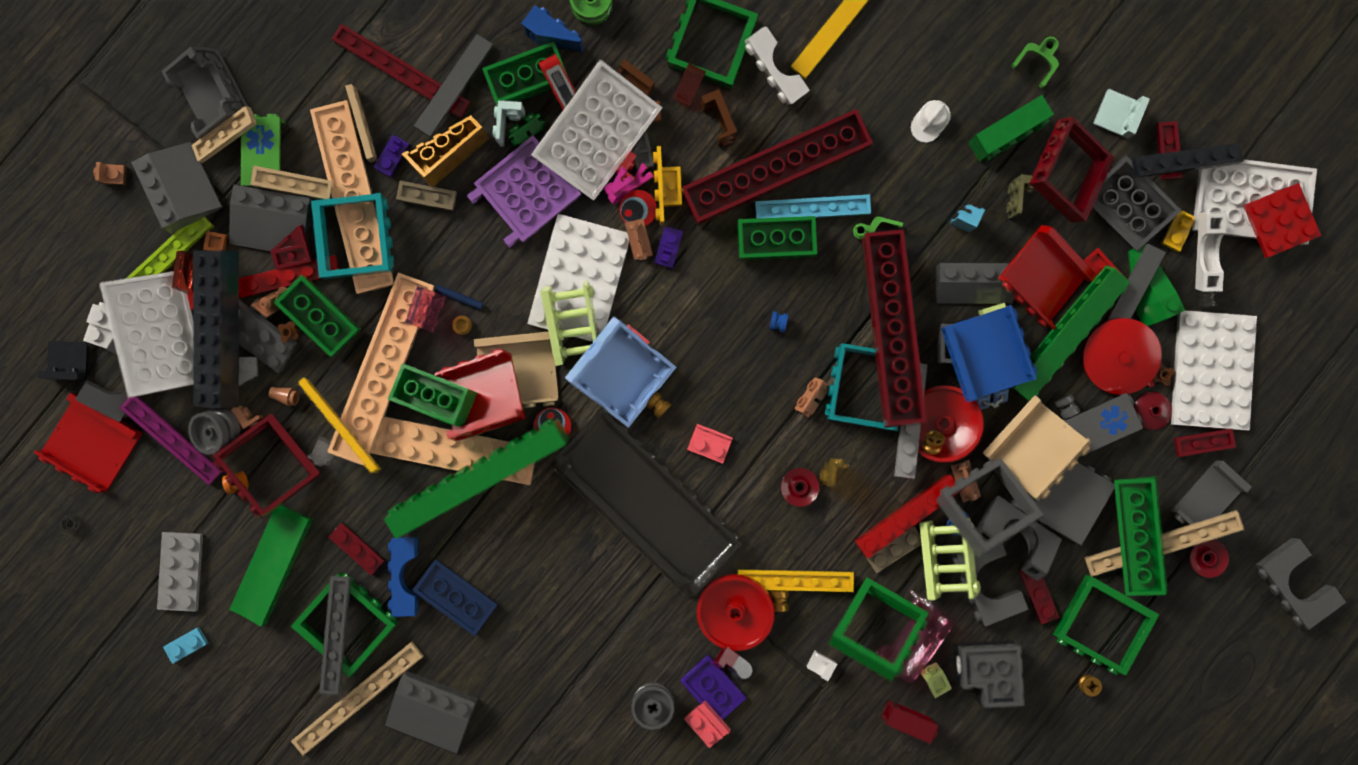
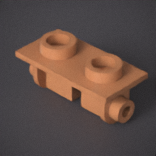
[625,219,653,260]
[252,287,287,317]
[795,377,829,418]
[951,460,981,502]

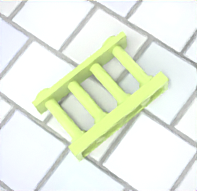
[540,280,599,366]
[919,518,980,600]

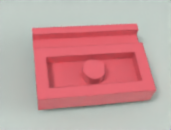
[687,424,733,463]
[684,700,731,748]

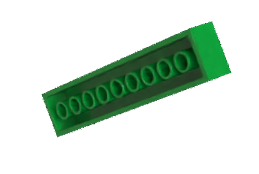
[384,418,570,539]

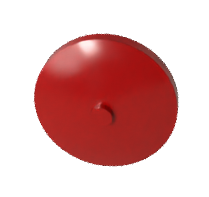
[1082,318,1162,395]
[918,386,984,463]
[697,574,774,651]

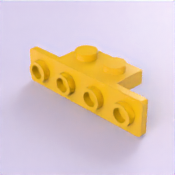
[653,146,682,225]

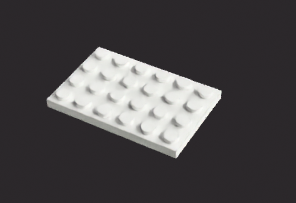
[531,60,662,200]
[1192,160,1317,245]
[527,214,629,342]
[100,270,194,398]
[1171,311,1257,430]

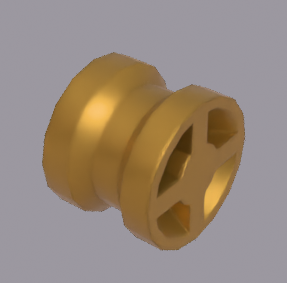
[923,430,945,455]
[1078,675,1102,697]

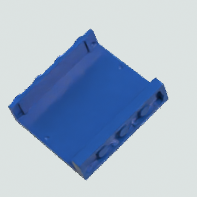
[941,305,1037,402]

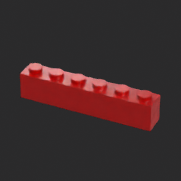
[854,474,962,558]

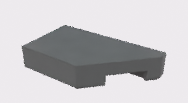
[632,132,655,171]

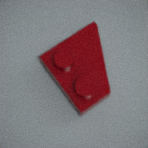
[270,225,314,269]

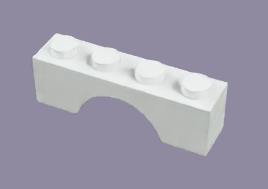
[744,26,810,105]
[1195,212,1227,291]

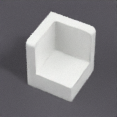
[807,650,837,681]

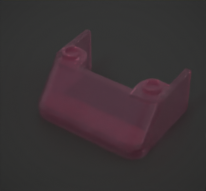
[876,590,953,683]

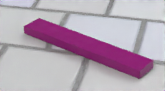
[120,396,223,485]

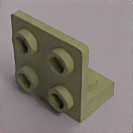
[1006,175,1036,219]

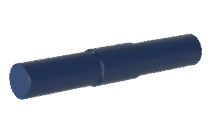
[435,285,484,310]

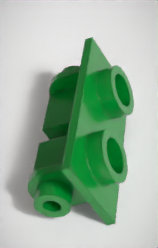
[506,113,546,146]

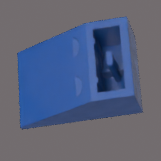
[521,5,584,52]

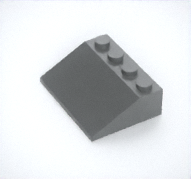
[131,142,223,234]
[1093,154,1182,251]
[229,185,313,251]
[385,671,478,753]

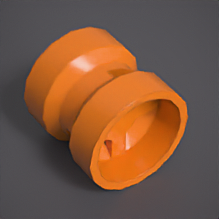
[222,471,249,495]

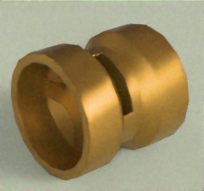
[646,392,671,418]
[769,590,789,612]

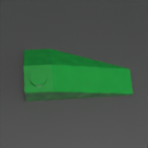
[1128,243,1185,326]

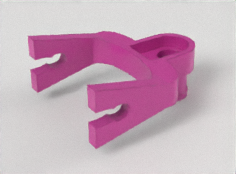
[604,163,654,204]

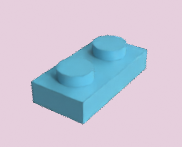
[163,627,209,664]

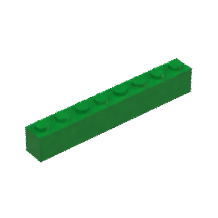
[1011,265,1130,401]

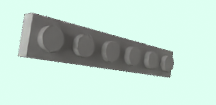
[894,363,927,479]

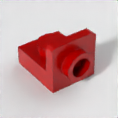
[615,151,636,181]

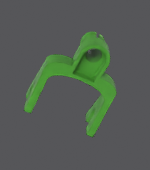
[1011,37,1059,89]
[853,217,903,240]

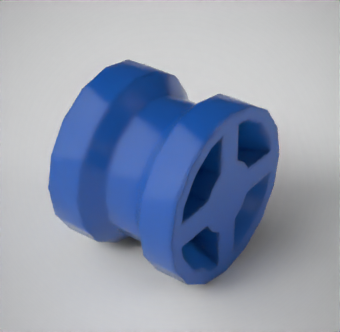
[769,311,788,333]

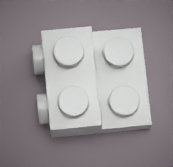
[83,302,113,349]

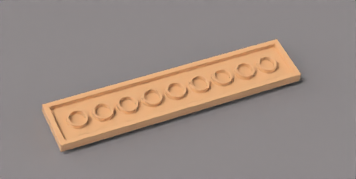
[310,100,394,294]
[327,273,435,466]
[370,417,535,485]

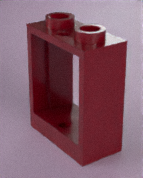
[881,699,939,744]

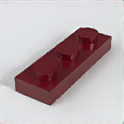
[1156,121,1183,180]
[1173,429,1236,457]
[329,522,386,575]
[1018,569,1060,625]

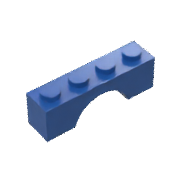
[388,537,418,616]

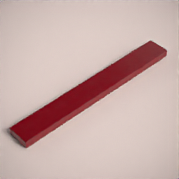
[331,24,471,119]

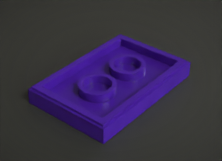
[680,654,747,720]

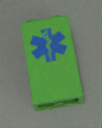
[241,114,285,189]

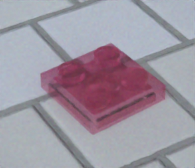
[405,286,445,333]

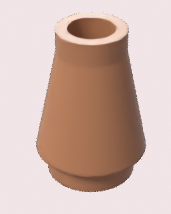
[269,387,300,407]

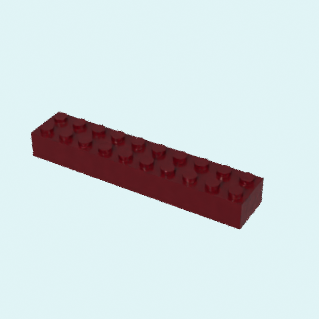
[682,109,873,226]
[862,230,927,428]

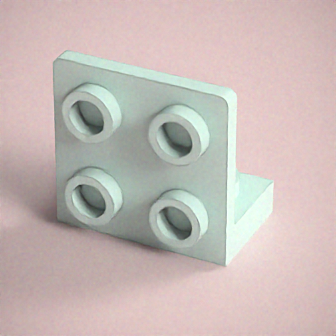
[1093,89,1150,139]
[493,101,526,147]

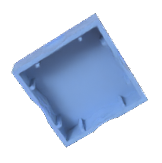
[565,317,676,428]

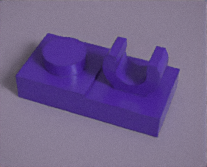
[374,135,410,178]
[654,226,683,269]

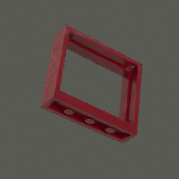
[1029,117,1115,223]
[213,413,320,519]

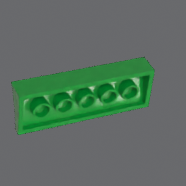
[1114,476,1168,596]
[229,505,313,627]

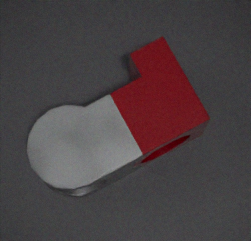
[712,647,752,680]

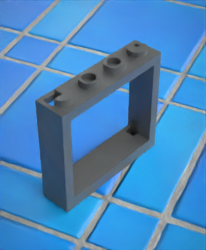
[936,458,1044,558]

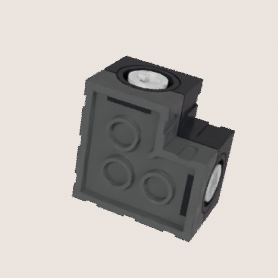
[954,640,1024,708]

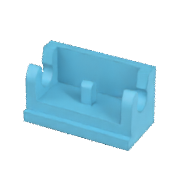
[950,205,985,233]

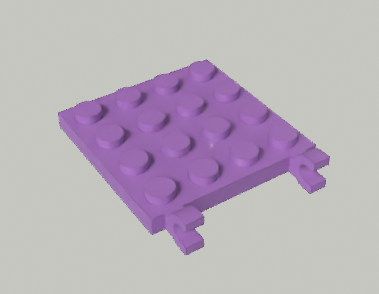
[467,136,582,248]

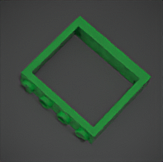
[665,0,758,89]
[291,572,399,678]
[1053,575,1159,676]
[829,577,928,681]

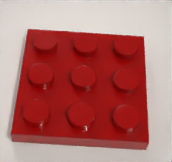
[1243,183,1321,258]

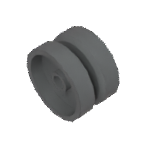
[188,408,241,455]
[631,682,674,730]

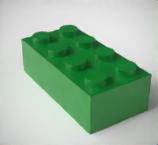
[482,41,567,106]
[968,95,1054,162]
[737,216,817,261]
[274,275,361,357]
[388,363,477,427]

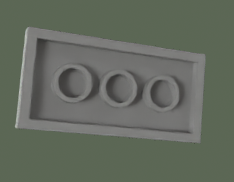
[157,532,203,611]

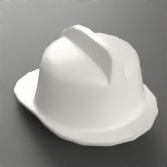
[911,100,951,142]

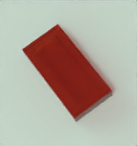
[673,63,706,106]
[172,250,193,293]

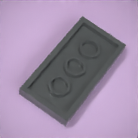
[239,300,298,373]

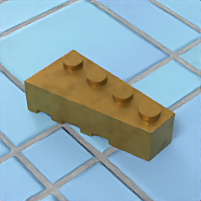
[402,116,489,188]

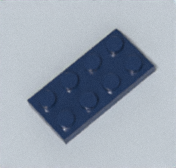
[412,559,498,636]

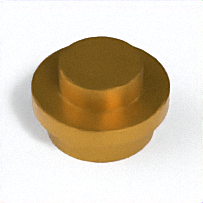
[452,316,472,335]

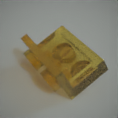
[820,458,848,487]

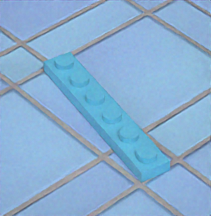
[755,195,871,219]

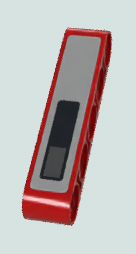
[538,54,576,110]

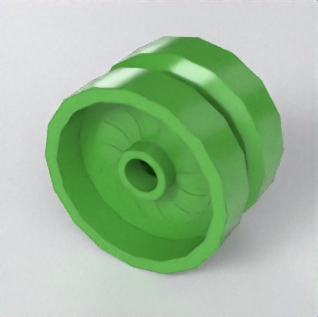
[570,0,612,25]

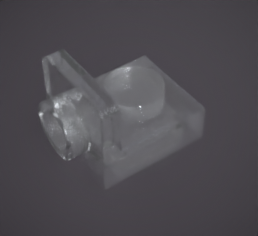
[307,436,333,467]

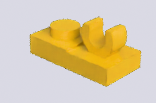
[1161,211,1195,252]

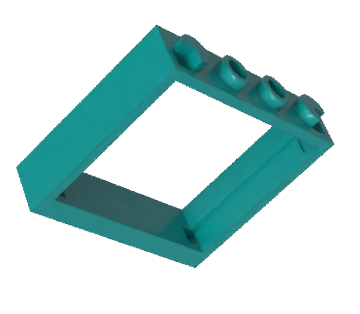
[311,193,395,280]
[825,343,898,431]

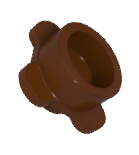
[278,321,299,343]
[1153,364,1175,386]

